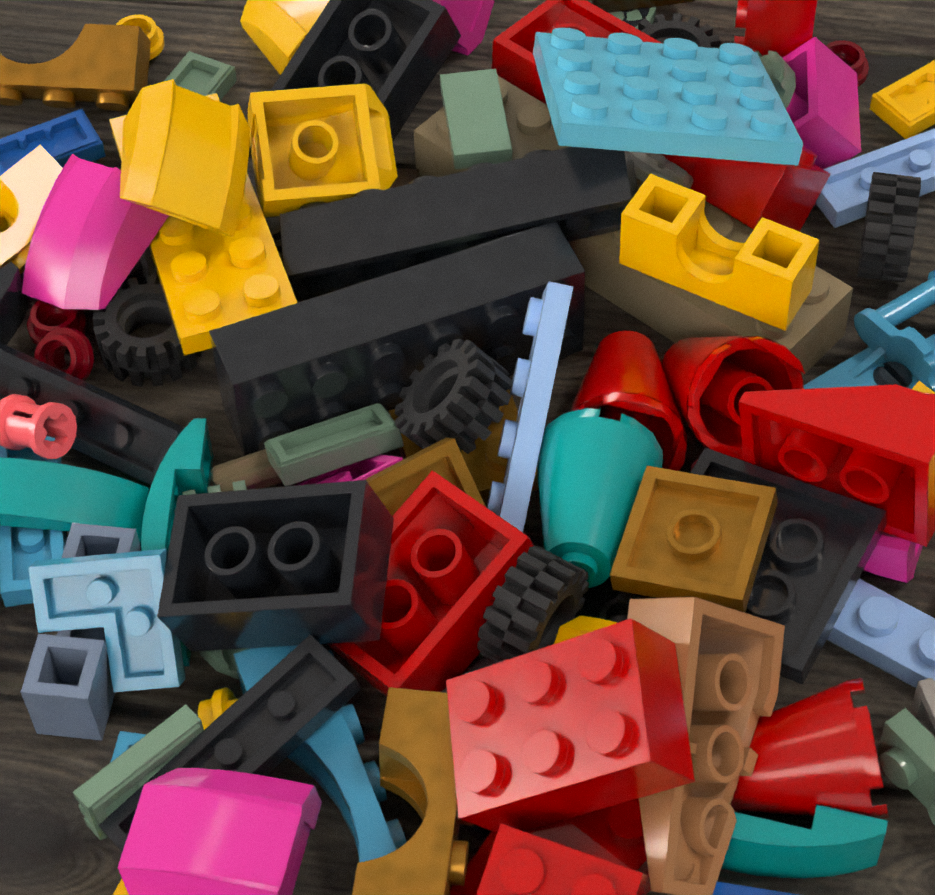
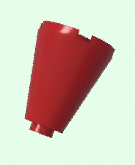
[569,331,687,471]
[662,336,805,460]
[731,678,889,819]

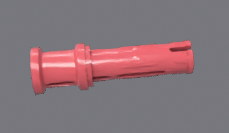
[0,394,77,459]

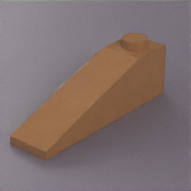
[627,597,785,895]

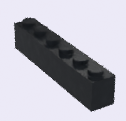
[279,147,638,301]

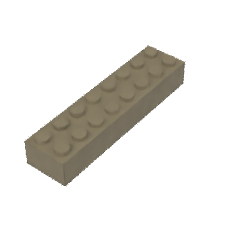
[414,76,853,377]

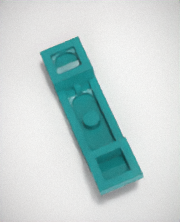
[141,418,213,666]
[0,457,149,545]
[722,804,888,878]

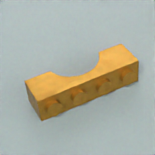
[0,24,151,111]
[352,687,473,895]

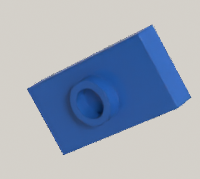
[0,109,106,176]

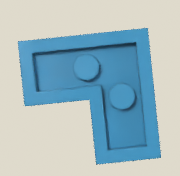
[28,549,186,692]

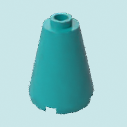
[537,408,663,588]

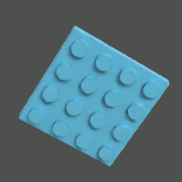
[533,28,803,166]

